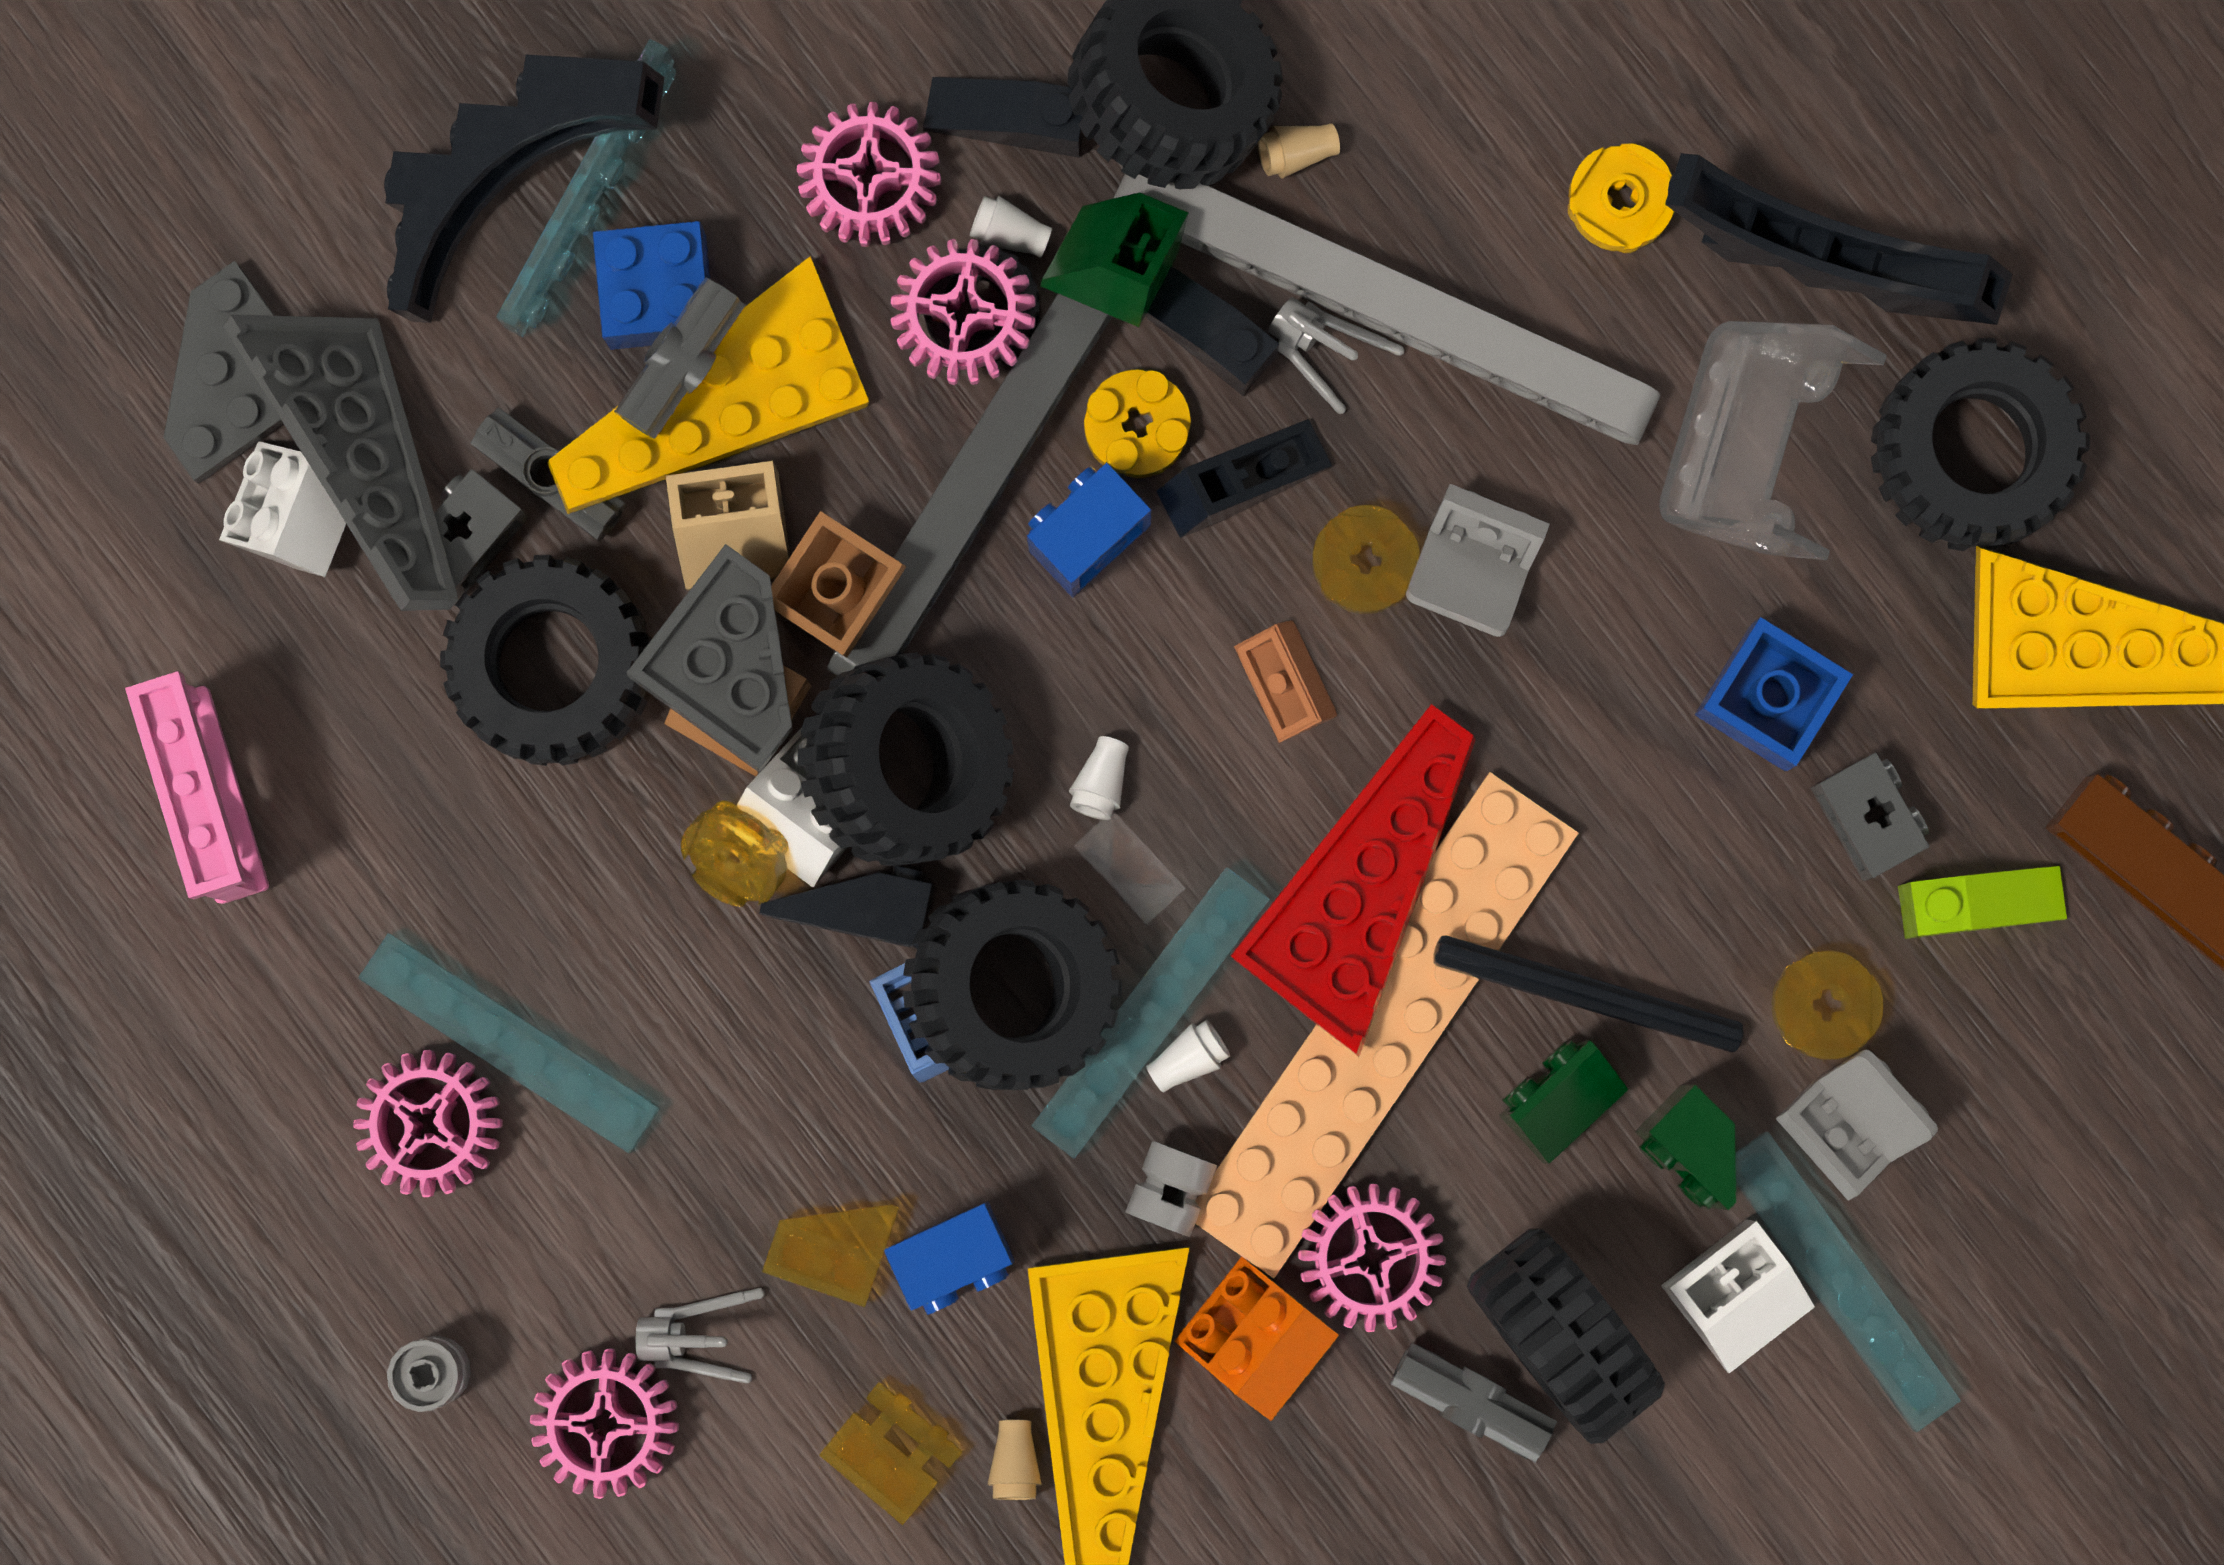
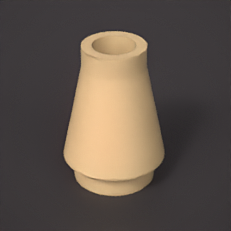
[1258,123,1340,178]
[987,1420,1042,1500]

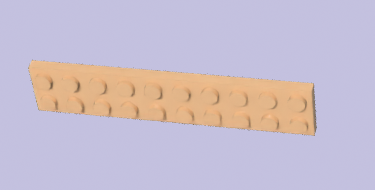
[1195,772,1579,1278]

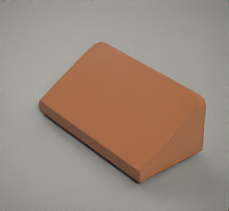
[1234,620,1337,743]

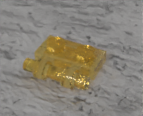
[819,1382,963,1525]

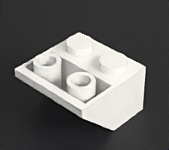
[219,441,346,577]
[727,728,847,887]
[1661,1220,1815,1373]

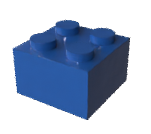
[593,221,710,350]
[1027,462,1151,598]
[1694,617,1853,772]
[884,1201,1015,1315]

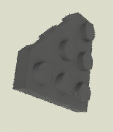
[163,261,284,484]
[626,544,792,773]

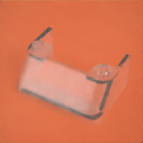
[1659,321,1887,561]

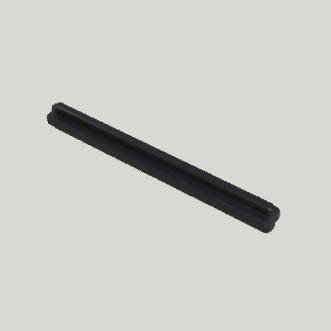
[1433,935,1744,1053]

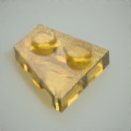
[762,1204,900,1307]

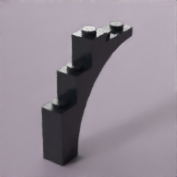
[384,54,665,323]
[1665,153,2013,325]

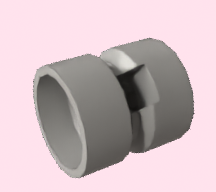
[1126,1141,1217,1237]
[387,1336,471,1412]

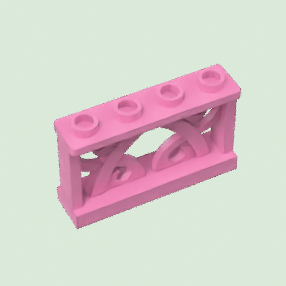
[125,671,269,904]

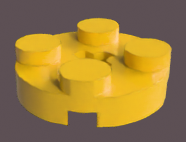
[1568,144,1674,253]
[1084,369,1191,478]

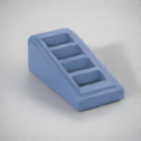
[869,963,949,1083]

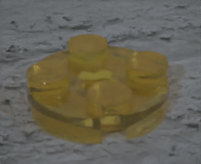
[1312,505,1420,614]
[681,801,789,907]
[1771,951,1883,1060]

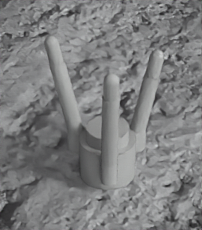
[1268,297,1404,414]
[636,1288,765,1383]

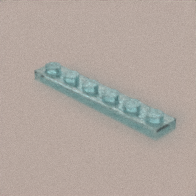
[496,39,676,337]
[1031,867,1270,1159]
[358,933,661,1154]
[1736,1132,1961,1432]

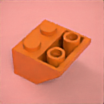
[1174,1256,1339,1421]

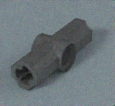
[614,278,746,439]
[470,407,627,542]
[1389,1342,1557,1463]

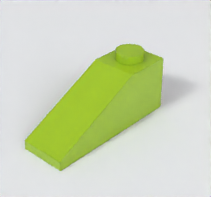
[1898,866,2067,939]

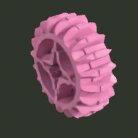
[797,102,941,247]
[891,239,1036,385]
[353,1050,503,1197]
[1298,1184,1446,1332]
[530,1349,679,1499]

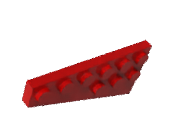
[1231,704,1476,1057]

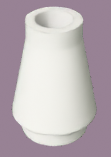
[969,196,1052,258]
[1069,736,1129,820]
[1146,1020,1230,1093]

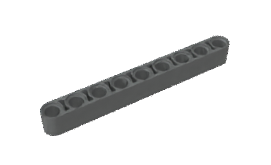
[827,294,1113,676]

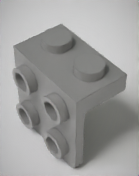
[1406,484,1550,637]
[1776,1050,1938,1201]

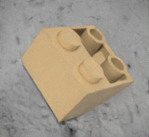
[666,461,790,591]

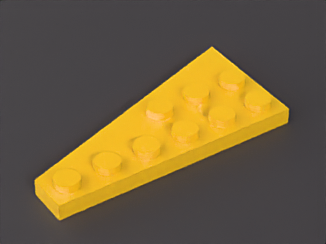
[548,256,869,514]
[1972,546,2224,708]
[1028,1247,1190,1565]

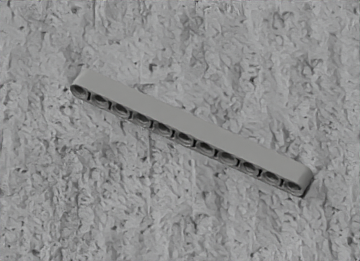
[1114,174,1661,445]

